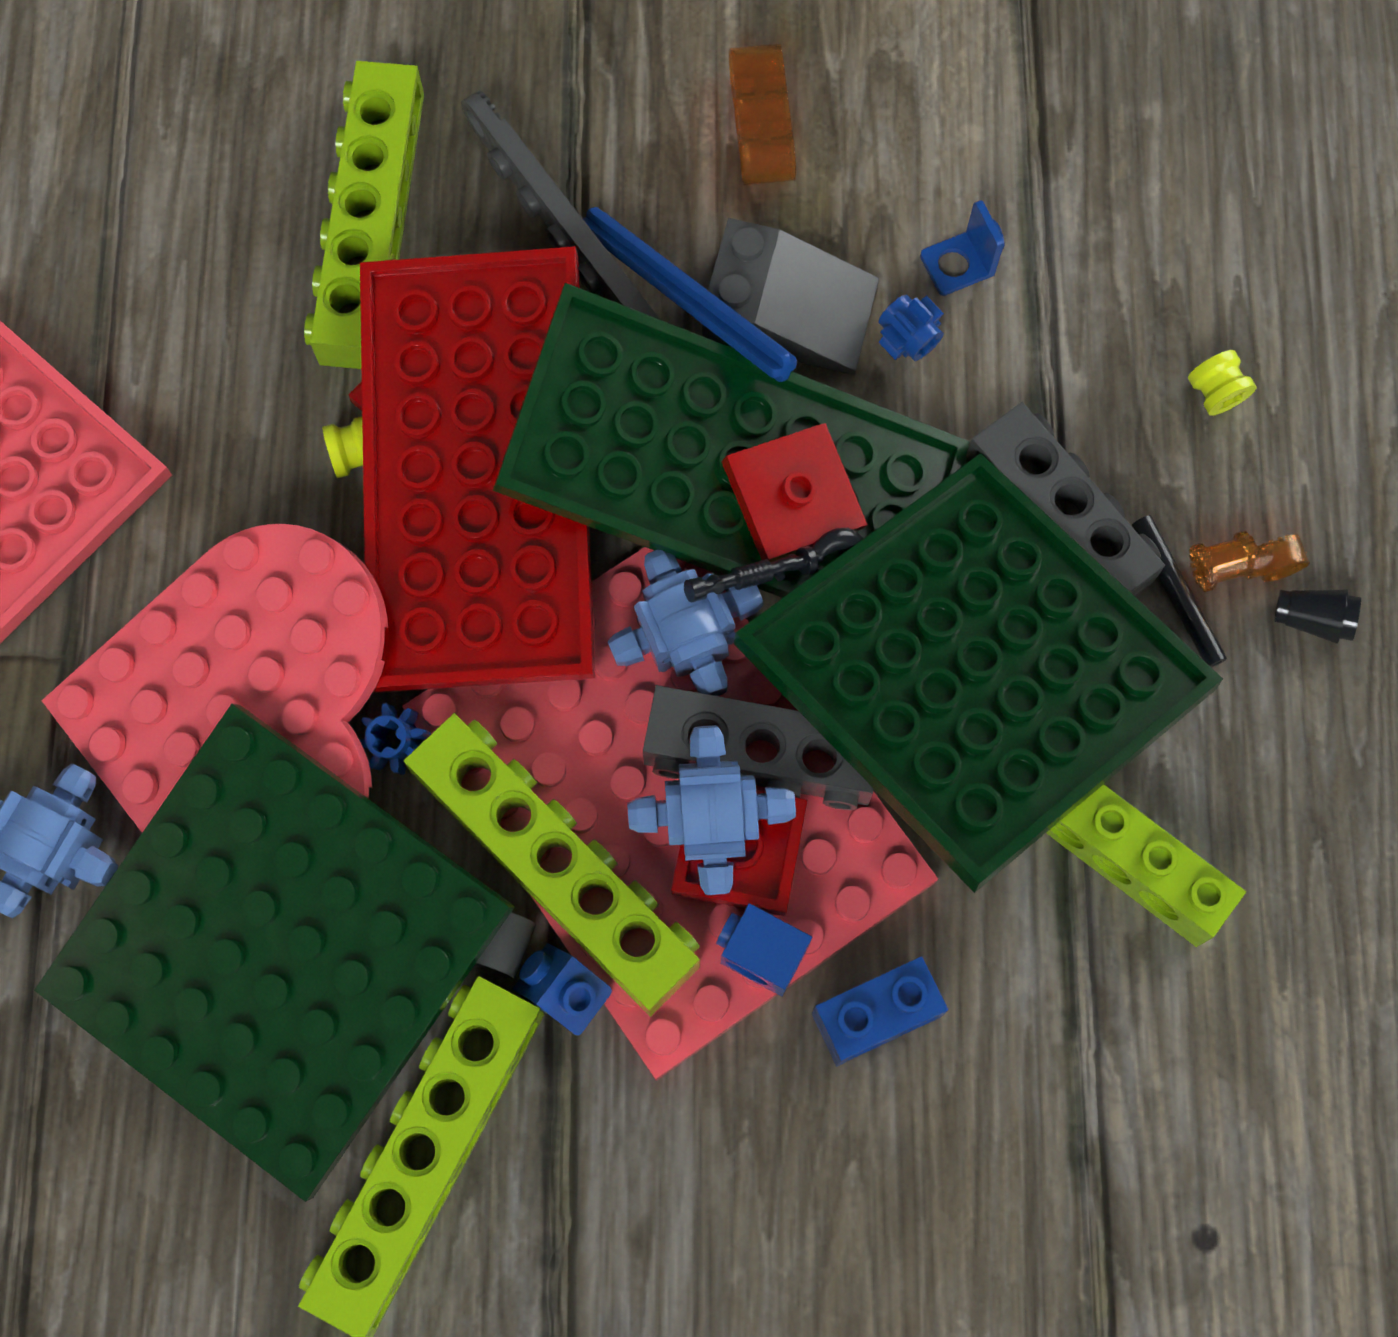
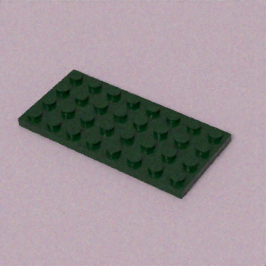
[492,283,970,598]

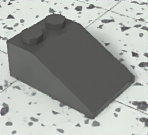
[702,218,879,375]

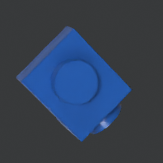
[512,943,612,1035]

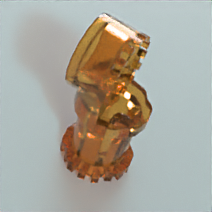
[1189,530,1310,592]

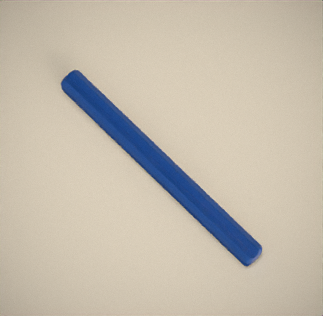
[583,207,797,382]

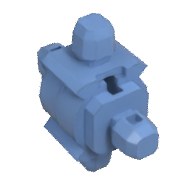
[608,550,763,696]
[627,725,796,895]
[0,764,118,919]

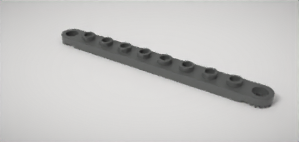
[461,90,661,320]

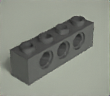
[965,402,1165,596]
[643,685,874,810]

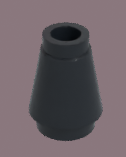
[1274,589,1361,644]

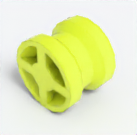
[1188,350,1257,416]
[322,416,363,478]

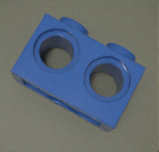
[811,956,949,1067]

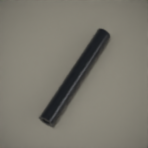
[1132,515,1227,668]

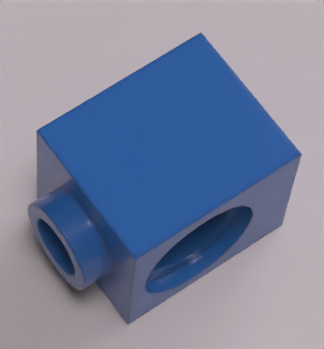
[716,903,812,997]

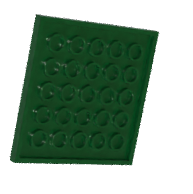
[734,453,1223,893]
[34,704,515,1202]

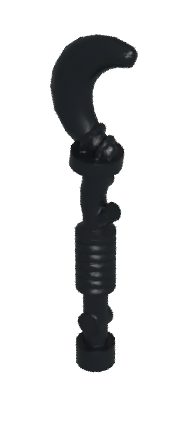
[684,528,863,603]

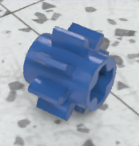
[878,295,944,361]
[360,703,431,775]

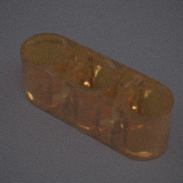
[729,44,796,185]

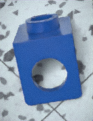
[920,200,1005,296]

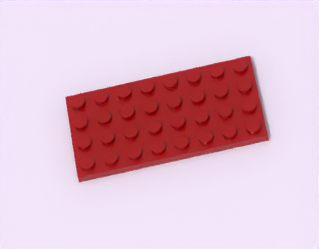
[360,246,595,692]

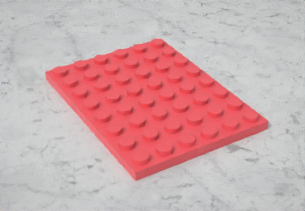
[402,547,938,1081]

